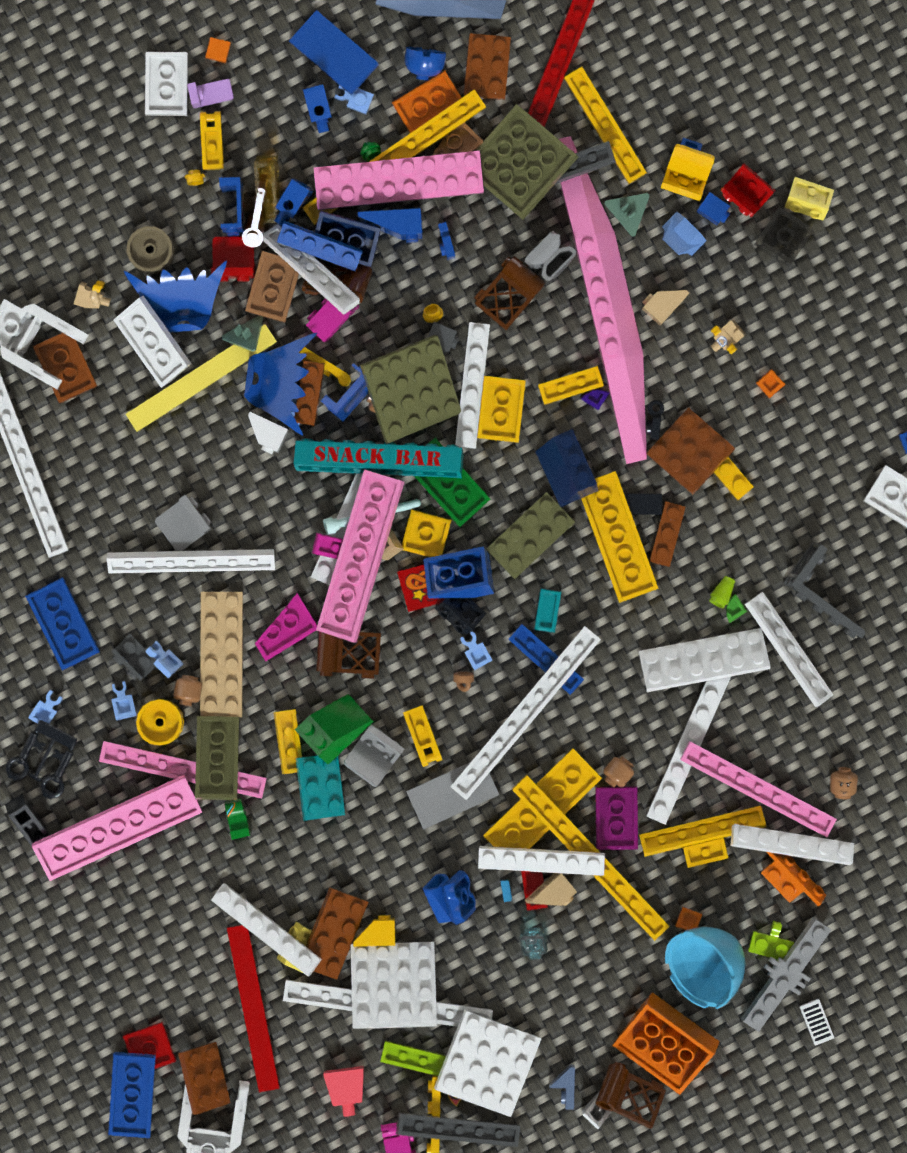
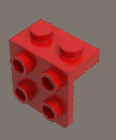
[720,163,776,217]
[211,237,255,282]

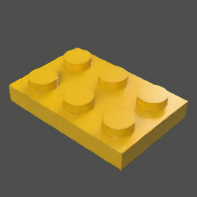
[477,376,526,443]

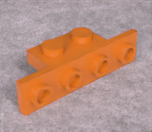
[761,852,826,906]

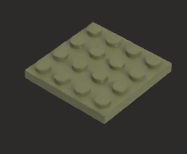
[476,104,578,220]
[360,335,461,444]

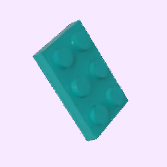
[295,755,345,821]

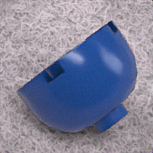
[404,47,446,80]

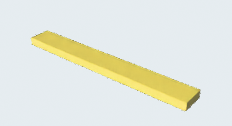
[125,324,277,432]

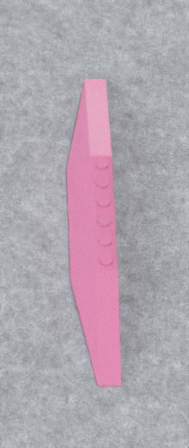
[559,136,647,464]

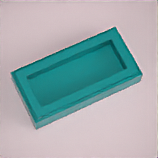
[534,589,561,633]

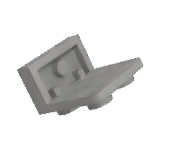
[155,495,212,551]
[344,724,404,787]

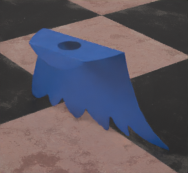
[124,261,227,333]
[244,333,317,436]

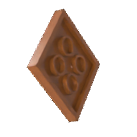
[646,407,735,495]

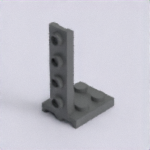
[783,543,865,639]

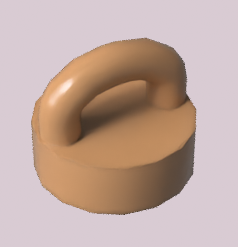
[453,671,474,692]

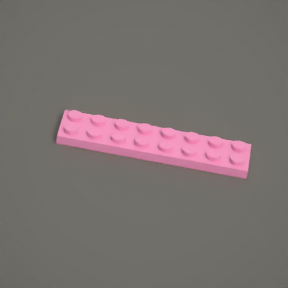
[314,151,484,210]
[316,470,405,643]
[32,775,202,881]

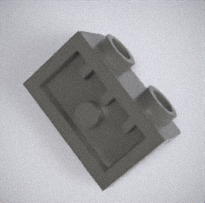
[111,634,156,681]

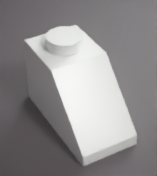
[248,412,289,454]

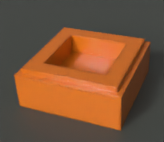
[205,37,231,63]
[756,369,785,399]
[675,906,702,930]

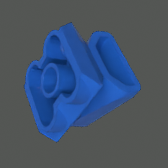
[423,870,476,925]

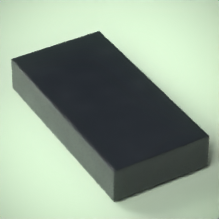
[624,494,662,515]

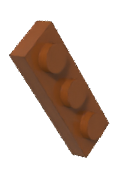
[294,360,325,426]
[649,501,686,567]

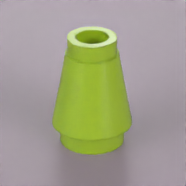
[709,576,735,608]

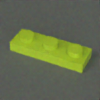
[380,1041,446,1076]

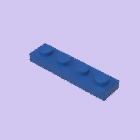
[277,221,363,271]
[508,624,584,695]

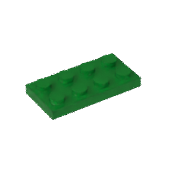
[414,438,491,527]

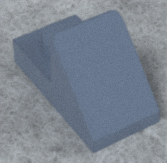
[549,1065,575,1110]

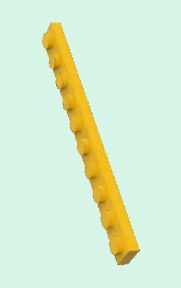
[302,89,486,225]
[512,775,670,941]

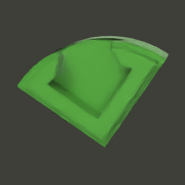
[726,594,747,623]

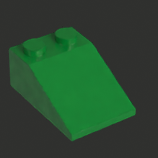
[295,694,374,765]

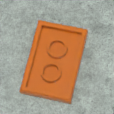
[392,70,462,133]

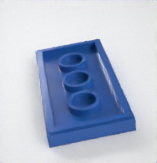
[289,10,379,95]
[26,577,100,671]
[108,1052,156,1138]

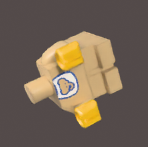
[74,280,111,309]
[711,319,746,354]

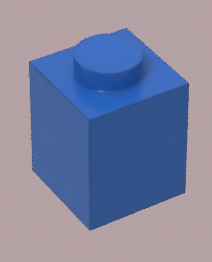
[697,192,730,226]

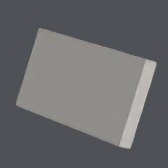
[406,762,499,830]

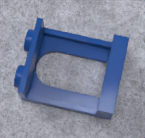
[321,363,369,422]

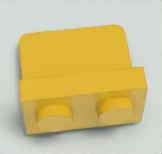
[661,144,715,201]

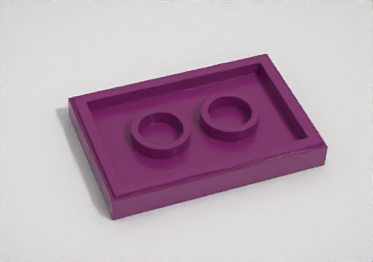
[595,787,638,850]

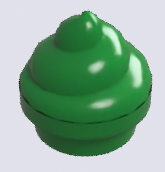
[361,142,381,162]

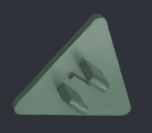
[604,193,649,237]
[222,316,263,352]

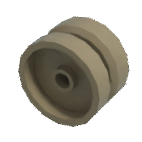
[127,226,175,275]

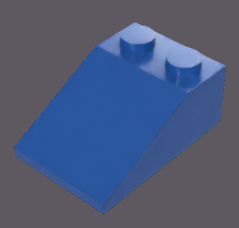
[358,208,422,243]
[423,546,494,598]

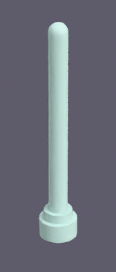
[323,499,421,535]

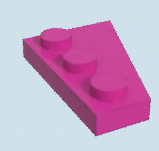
[255,593,317,661]

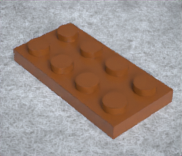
[306,887,369,980]

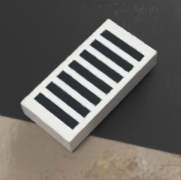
[799,999,834,1046]

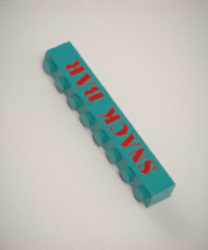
[294,438,464,478]

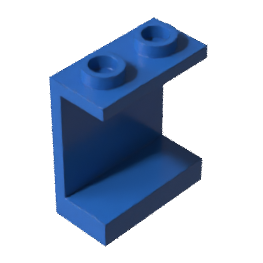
[219,177,244,237]

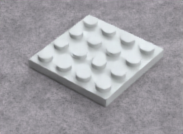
[351,942,437,1029]
[434,1010,541,1117]

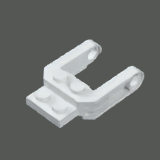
[0,299,89,390]
[178,1080,250,1153]

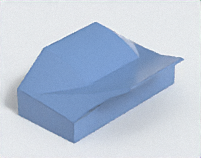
[662,212,707,256]

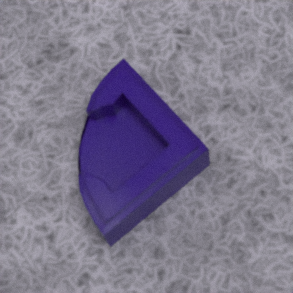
[581,390,609,410]

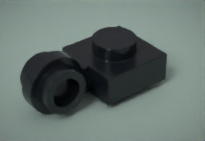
[646,400,664,441]

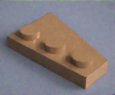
[433,123,483,155]

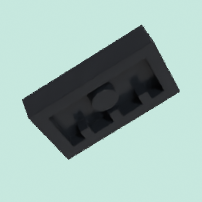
[435,598,487,636]

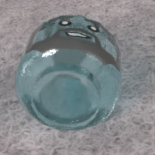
[520,928,548,960]

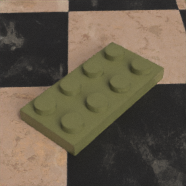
[486,492,575,580]
[195,716,239,800]

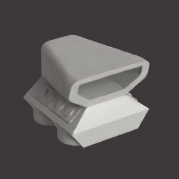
[524,231,576,281]

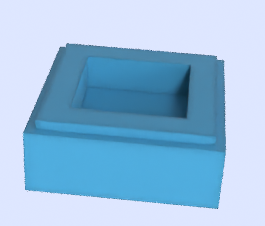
[500,879,512,902]

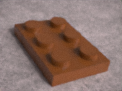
[464,33,511,100]
[33,333,97,404]
[178,1042,231,1115]

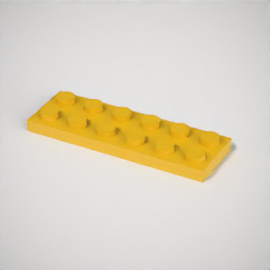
[581,471,659,603]
[483,748,602,849]

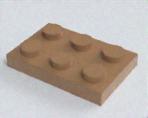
[245,251,299,323]

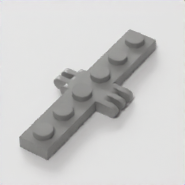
[741,917,831,1031]

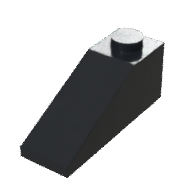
[5,793,51,847]

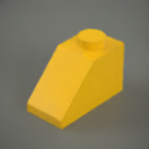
[353,915,396,947]

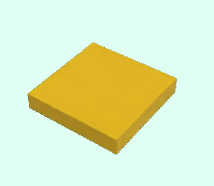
[402,509,451,557]

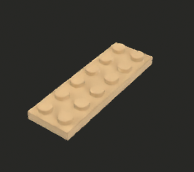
[200,592,243,717]

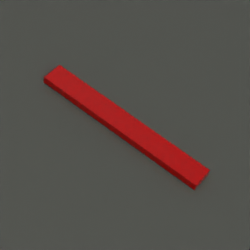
[528,0,595,127]
[227,925,280,1093]

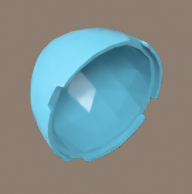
[665,927,745,1009]

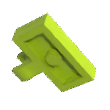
[748,921,794,959]

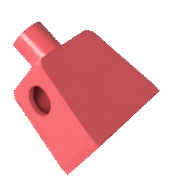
[323,1066,364,1117]

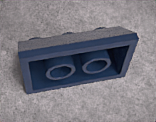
[315,211,381,267]
[536,429,598,507]

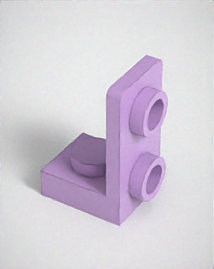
[187,79,234,108]

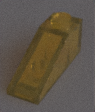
[254,155,279,223]

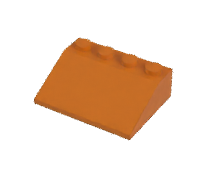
[612,992,720,1095]

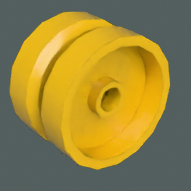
[136,699,185,746]

